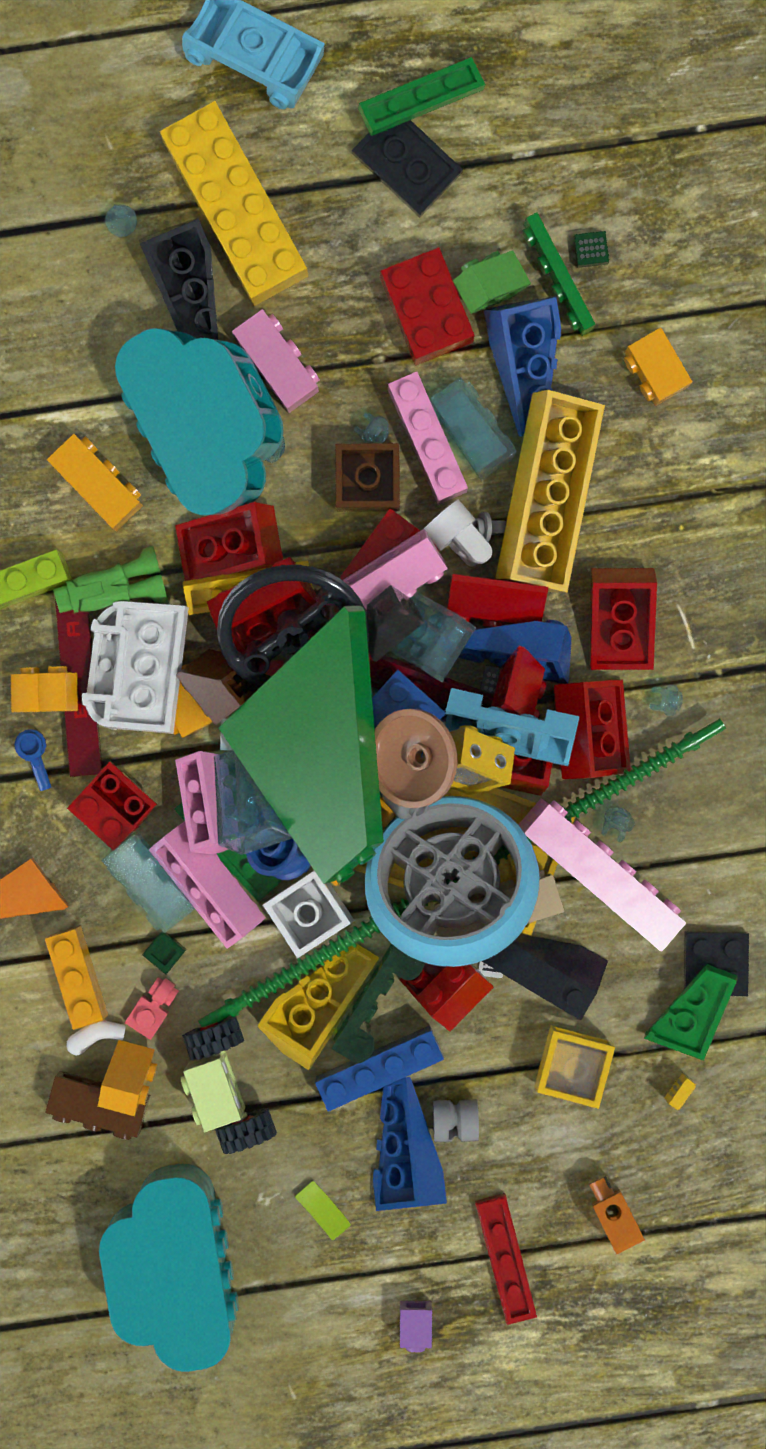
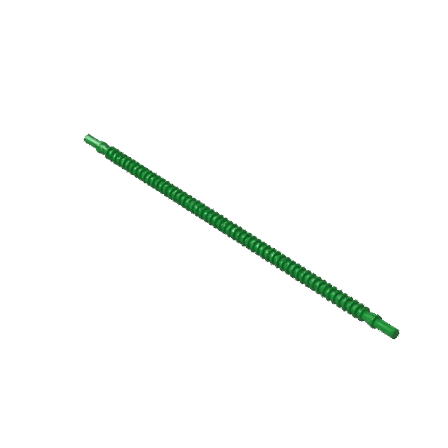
[198,718,726,1028]

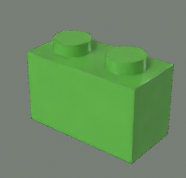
[453,250,531,314]

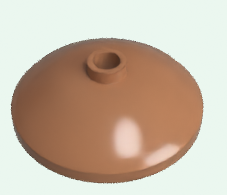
[375,709,457,808]

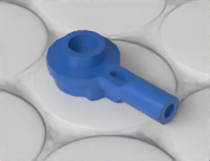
[14,729,52,791]

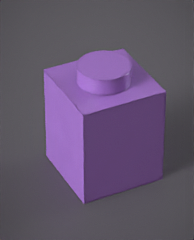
[400,1301,432,1352]

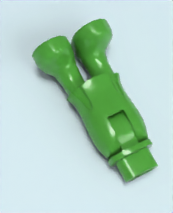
[53,546,169,613]

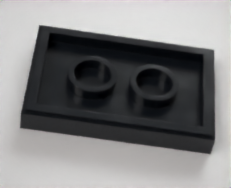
[352,120,463,218]

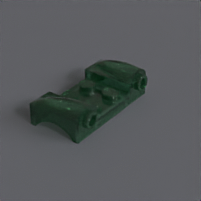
[332,943,426,1063]

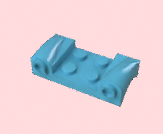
[182,0,325,110]
[445,688,579,766]

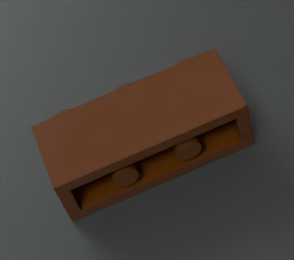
[45,1071,151,1140]

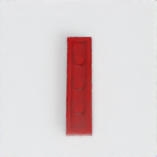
[475,1193,537,1325]

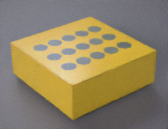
[664,1073,696,1110]

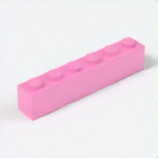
[518,798,686,952]

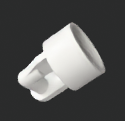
[424,499,492,567]

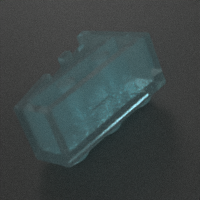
[429,377,517,481]
[214,750,293,855]
[101,833,195,933]

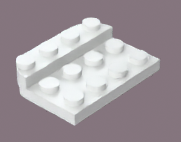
[82,601,189,734]

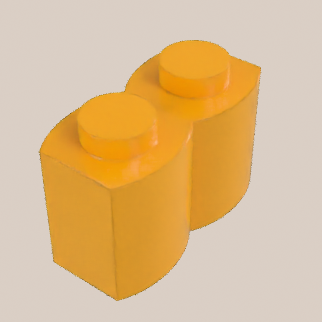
[11,666,78,712]

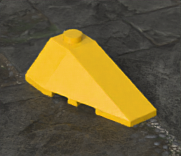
[258,943,379,1070]

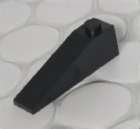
[139,218,219,340]
[482,933,608,1020]

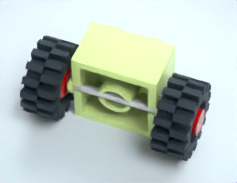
[181,1016,277,1154]

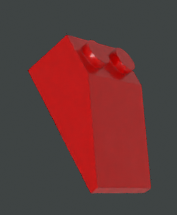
[175,502,283,581]
[590,568,657,670]

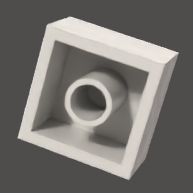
[263,871,355,958]

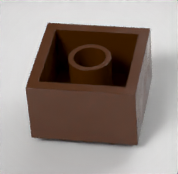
[335,443,400,512]

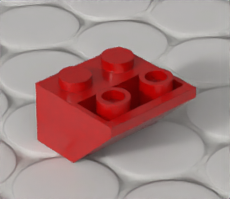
[67,761,157,851]
[399,960,494,1032]

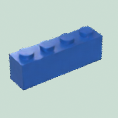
[315,1025,444,1112]

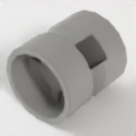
[433,1099,479,1142]

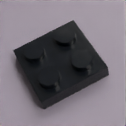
[684,931,749,997]

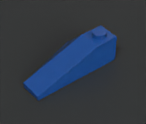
[484,297,561,436]
[436,620,572,684]
[373,1077,447,1211]

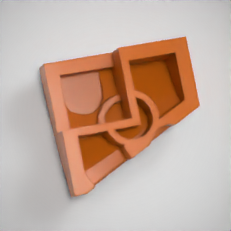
[0,858,69,919]

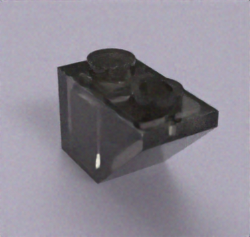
[366,585,424,662]

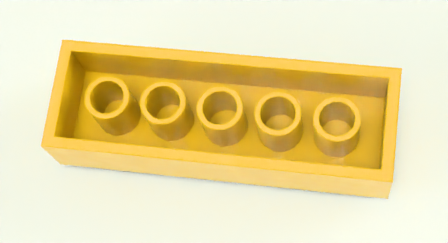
[159,101,309,306]
[495,390,605,593]

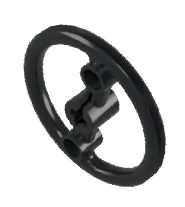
[217,565,369,688]

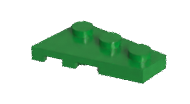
[644,964,737,1061]

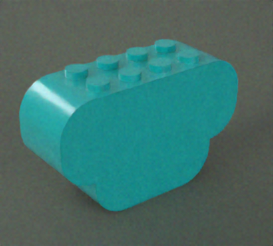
[115,328,284,515]
[99,1164,239,1372]

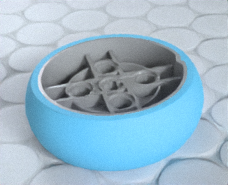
[365,796,539,967]

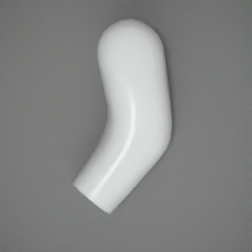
[66,1020,126,1055]

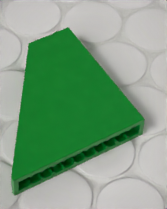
[219,606,384,884]

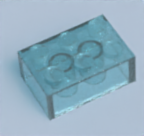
[368,592,476,683]

